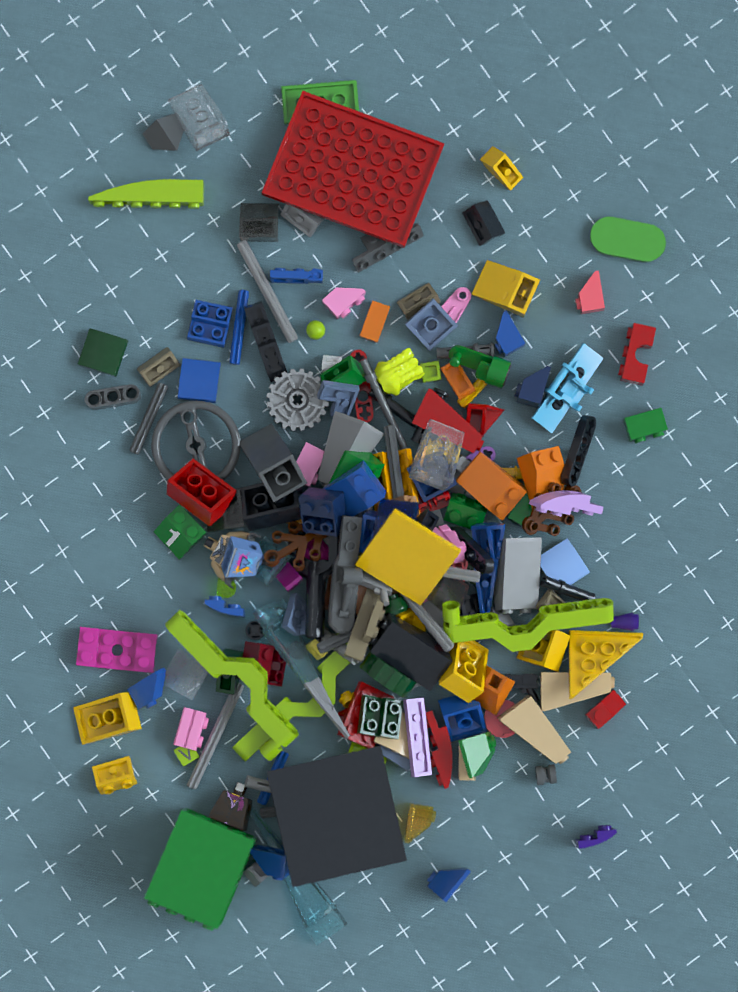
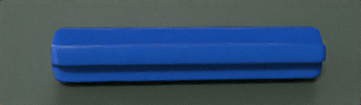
[257,751,289,805]

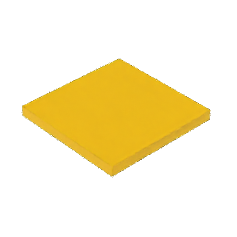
[355,508,461,606]

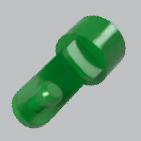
[449,345,512,389]

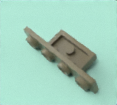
[344,588,385,662]

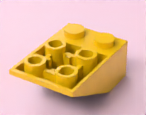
[471,260,540,318]

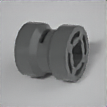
[535,764,557,785]

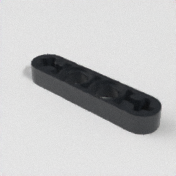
[561,415,596,487]
[449,526,494,574]

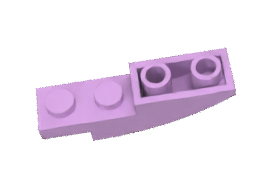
[529,490,604,516]

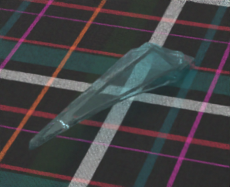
[250,807,348,946]

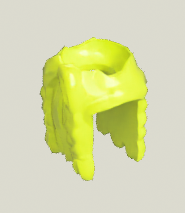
[374,348,425,396]

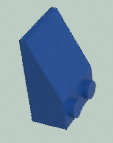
[322,460,386,516]

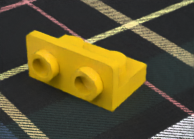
[92,756,137,795]

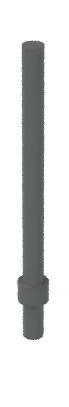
[359,358,414,462]

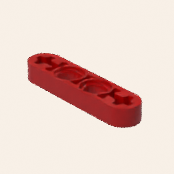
[351,350,374,423]

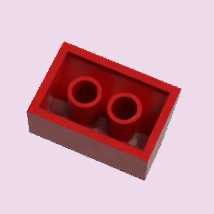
[167,458,237,526]

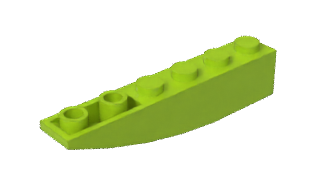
[88,179,204,209]

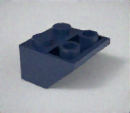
[299,487,346,537]

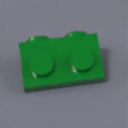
[443,493,487,530]

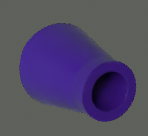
[611,612,639,631]

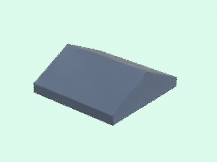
[405,298,458,351]

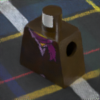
[208,782,253,831]

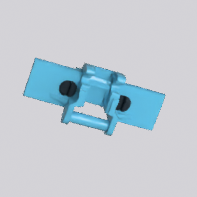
[531,343,603,433]

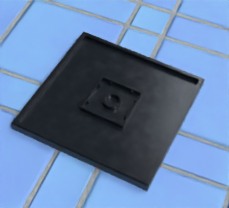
[266,746,407,887]

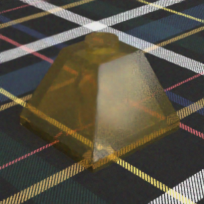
[404,803,436,843]

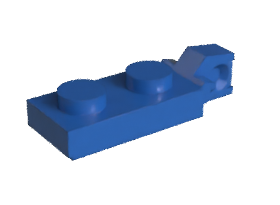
[270,268,323,284]

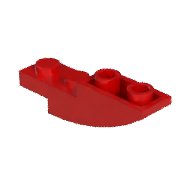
[426,711,453,789]

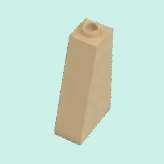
[540,672,615,711]
[497,695,571,764]

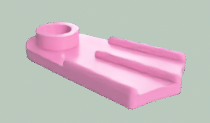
[441,287,471,323]

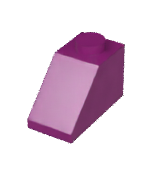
[273,562,303,593]

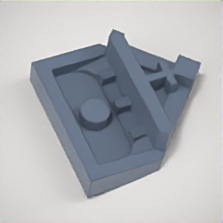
[282,593,306,636]

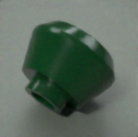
[383,593,409,616]

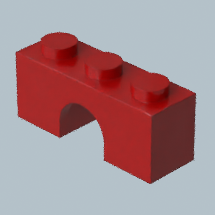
[618,323,656,386]

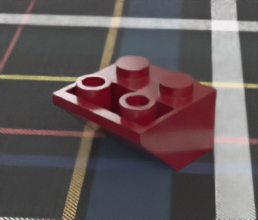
[239,641,289,687]

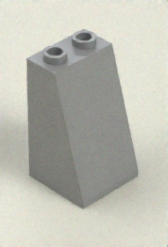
[494,537,542,614]

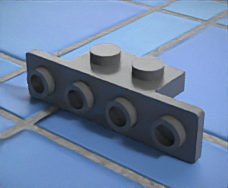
[352,223,424,272]

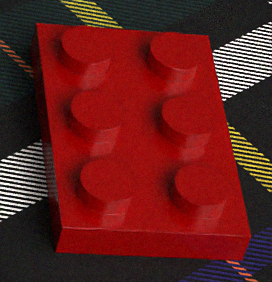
[337,681,394,749]

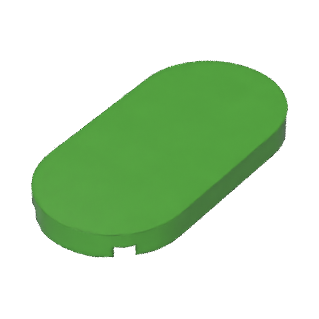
[590,217,666,262]

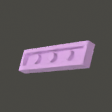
[403,697,432,777]

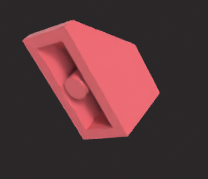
[575,271,605,314]

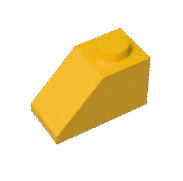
[480,146,523,191]

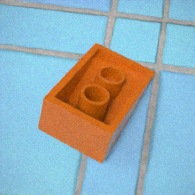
[517,446,565,508]
[456,451,527,521]

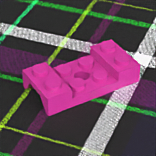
[76,627,158,673]

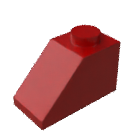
[584,689,626,729]

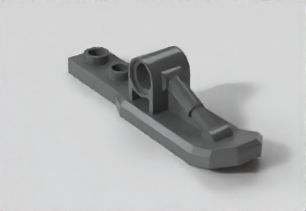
[328,515,363,634]

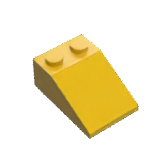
[439,640,489,703]
[73,692,142,745]

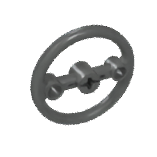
[151,401,241,481]

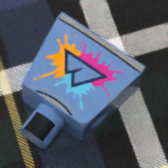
[221,536,270,577]

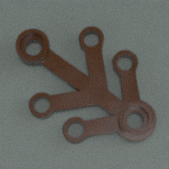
[522,482,582,536]
[264,521,328,571]

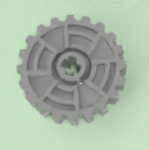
[266,369,329,431]

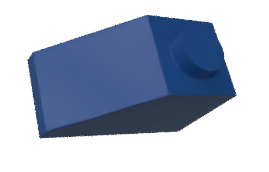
[494,310,525,357]
[127,668,166,709]
[250,845,289,880]

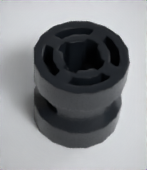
[245,620,265,640]

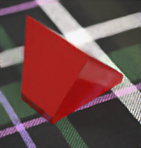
[466,403,504,437]

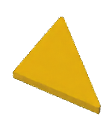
[569,630,643,699]

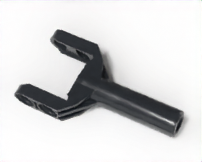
[288,526,340,639]

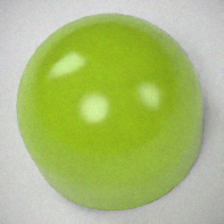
[306,320,325,340]

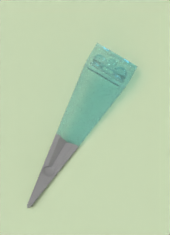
[252,598,349,739]

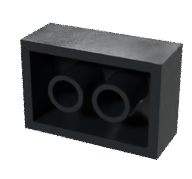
[240,483,303,532]

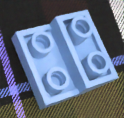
[540,538,590,585]

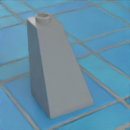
[317,411,384,487]

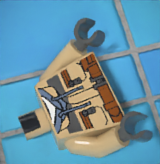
[204,531,261,589]

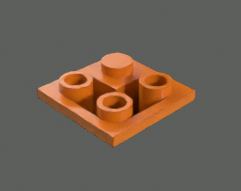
[474,666,515,715]

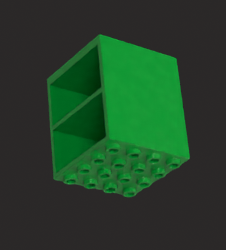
[144,808,258,931]

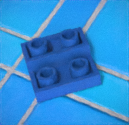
[187,300,233,348]
[178,358,221,403]
[204,596,245,618]

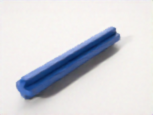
[230,290,249,365]

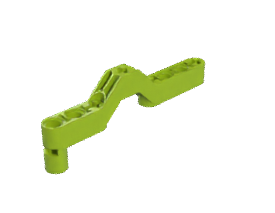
[442,598,614,652]
[165,610,299,761]
[232,633,350,762]

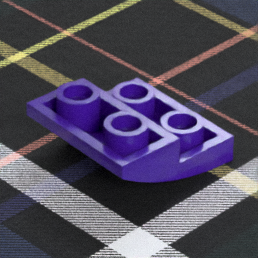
[575,825,617,849]

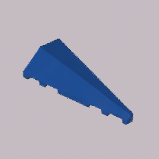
[471,522,505,613]

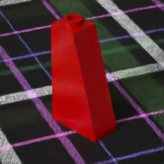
[412,388,484,453]

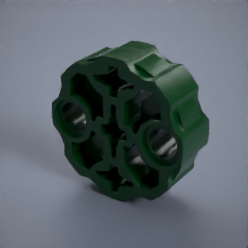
[360,652,417,698]

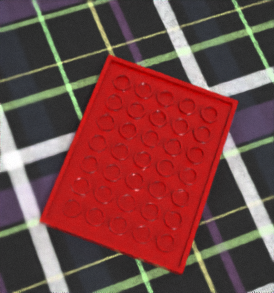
[261,91,445,248]

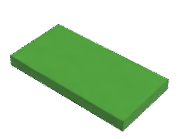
[281,80,359,125]

